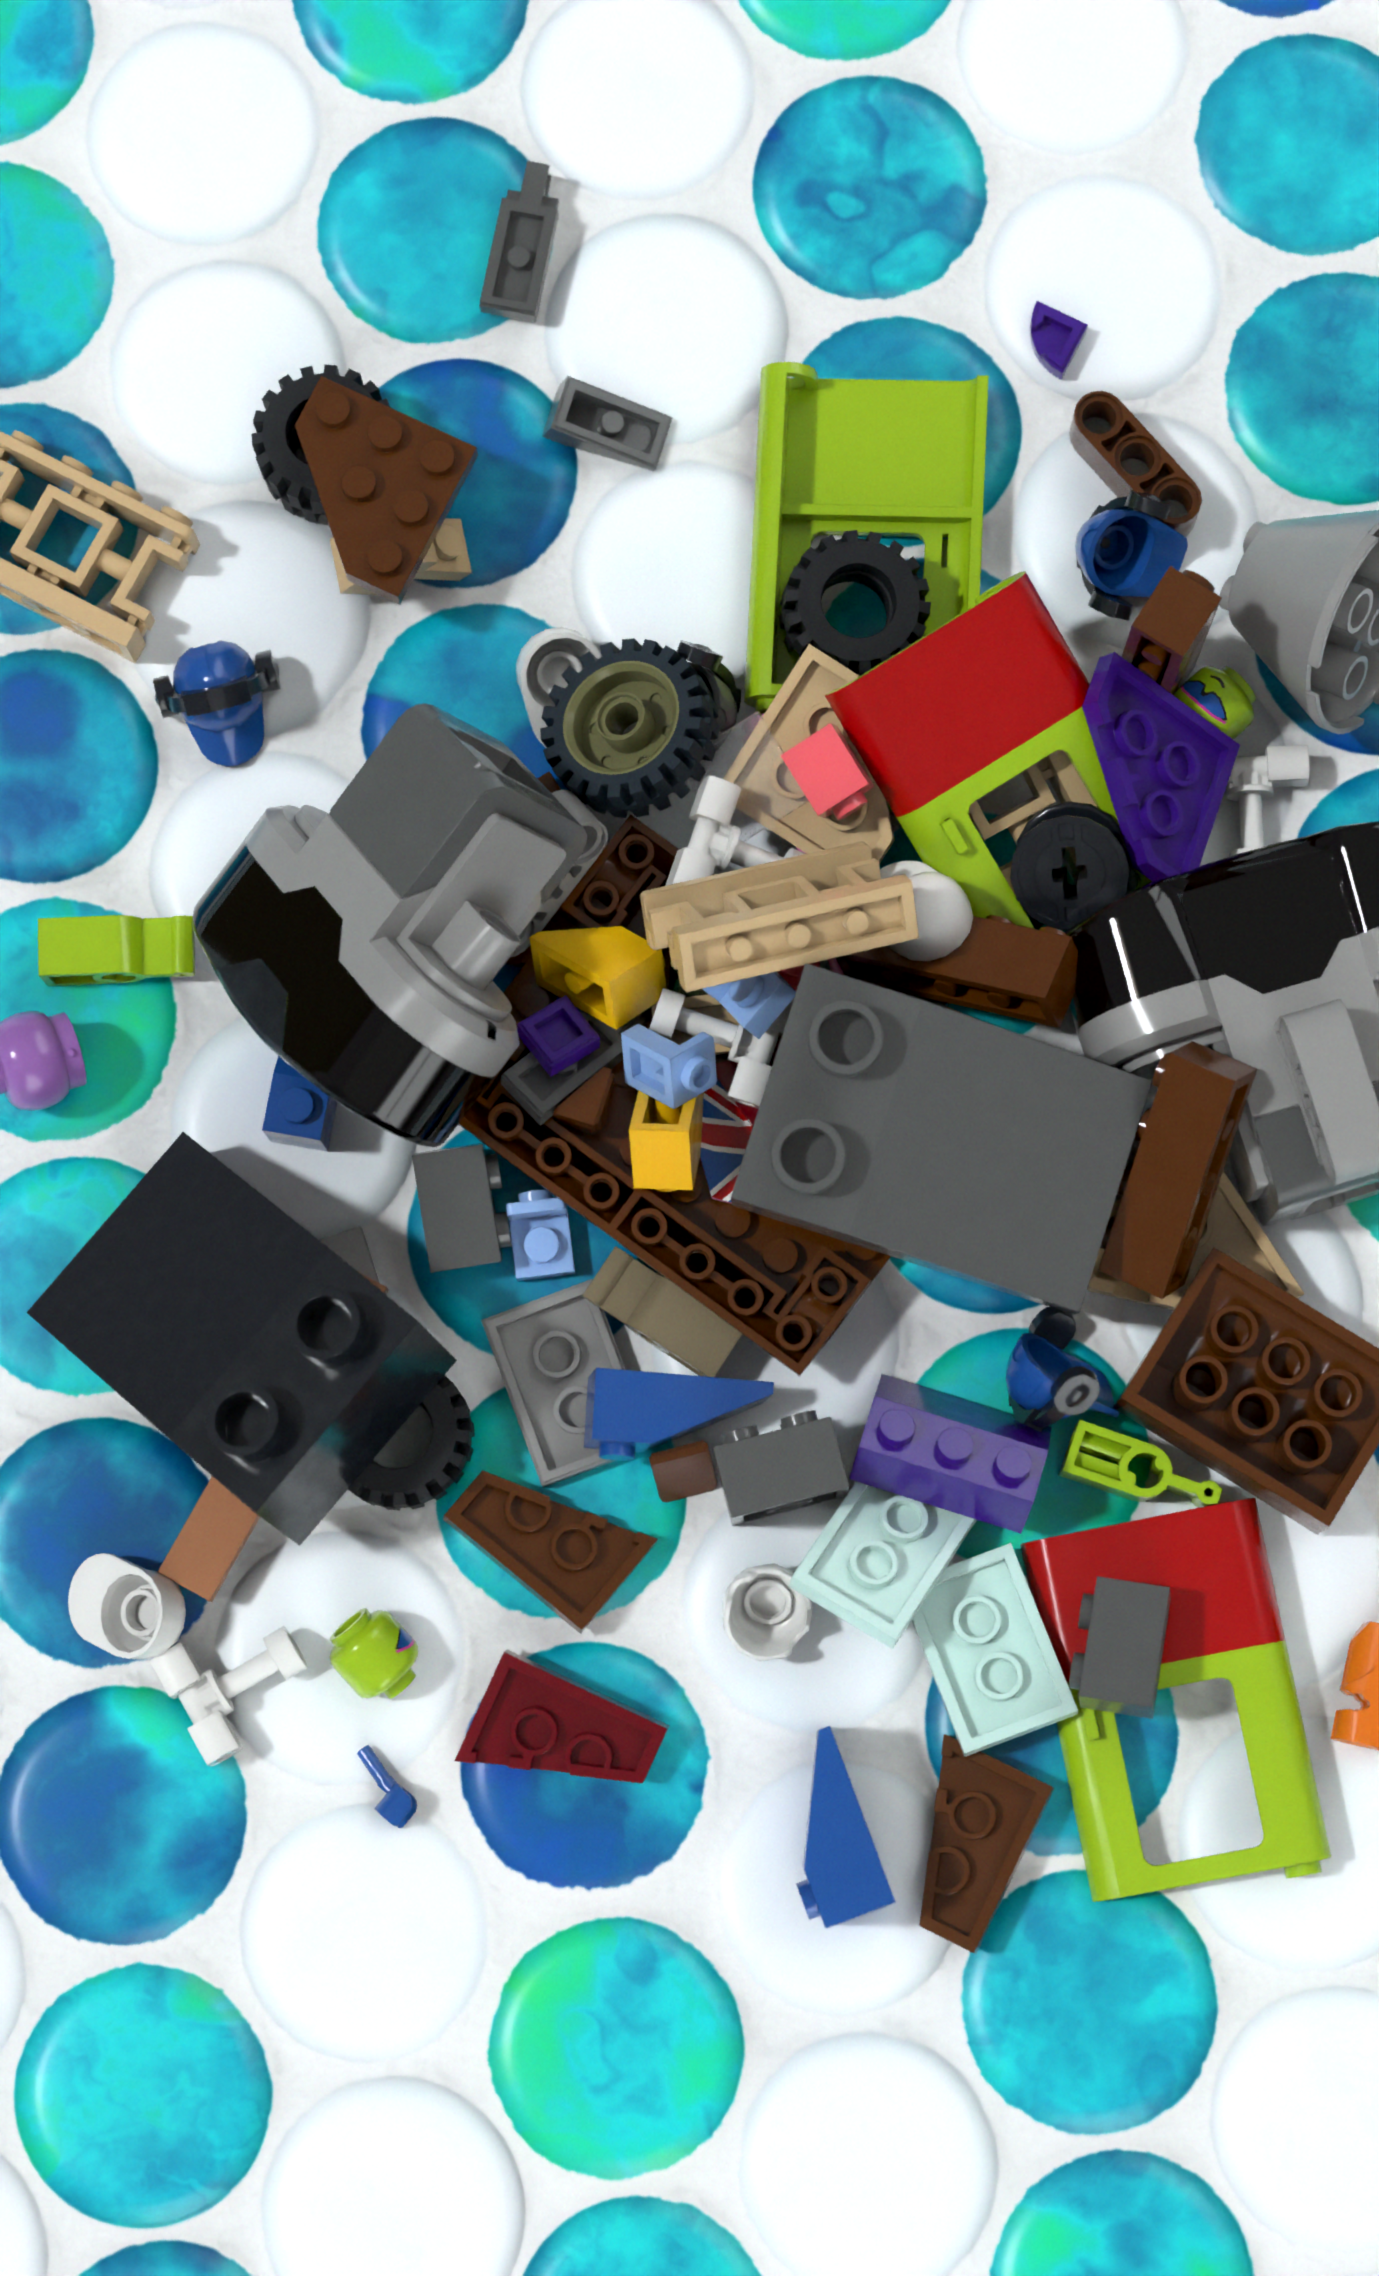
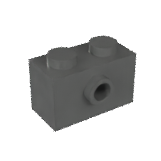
[412,1143,512,1273]
[1069,1576,1171,1719]

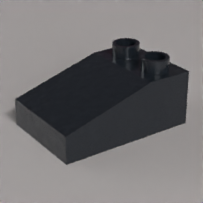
[26,1132,457,1546]

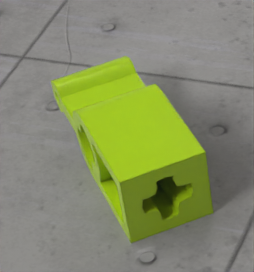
[38,915,195,986]
[1058,1420,1222,1508]

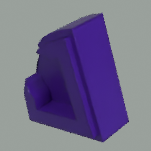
[1030,301,1088,380]

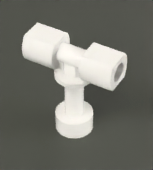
[1226,745,1310,880]
[665,775,806,886]
[649,988,794,1109]
[150,1626,308,1767]

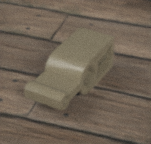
[582,1246,742,1377]

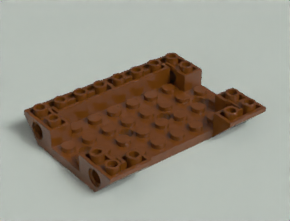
[418,814,891,1377]

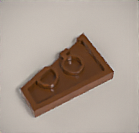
[443,1470,658,1634]
[919,1734,1054,1954]

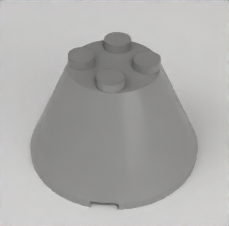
[1219,510,1379,734]

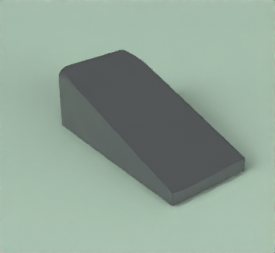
[542,376,673,471]

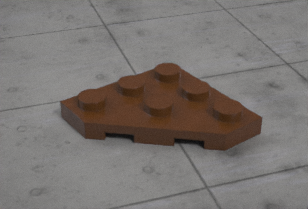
[295,376,478,605]

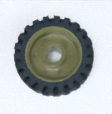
[540,638,720,818]

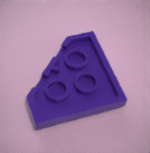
[1082,652,1240,897]

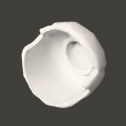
[722,1563,813,1661]

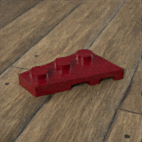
[454,1649,670,1784]

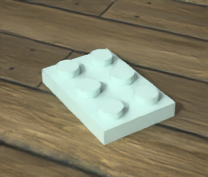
[789,1482,977,1650]
[911,1543,1078,1757]

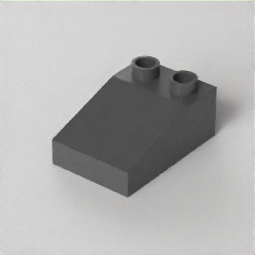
[730,963,1152,1315]

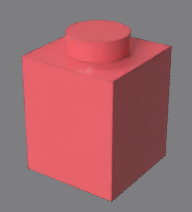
[780,723,875,821]

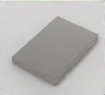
[481,1279,638,1488]

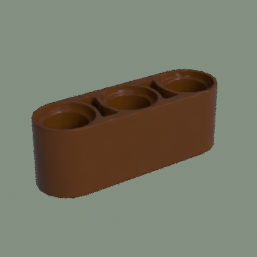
[1069,391,1202,537]

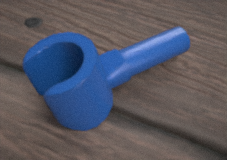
[357,1745,417,1828]

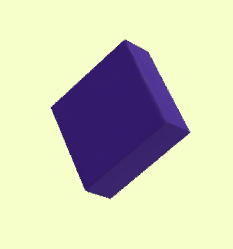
[517,995,600,1077]

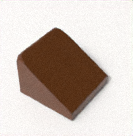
[553,1067,615,1135]
[649,1440,717,1502]

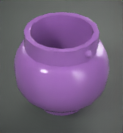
[0,1011,86,1111]

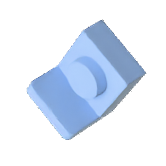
[702,971,796,1039]
[621,1023,717,1109]
[506,1189,576,1282]

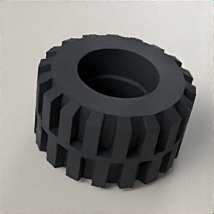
[252,364,391,523]
[779,530,931,676]
[348,1375,475,1511]

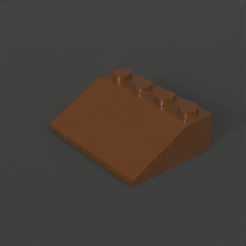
[1113,1247,1379,1535]

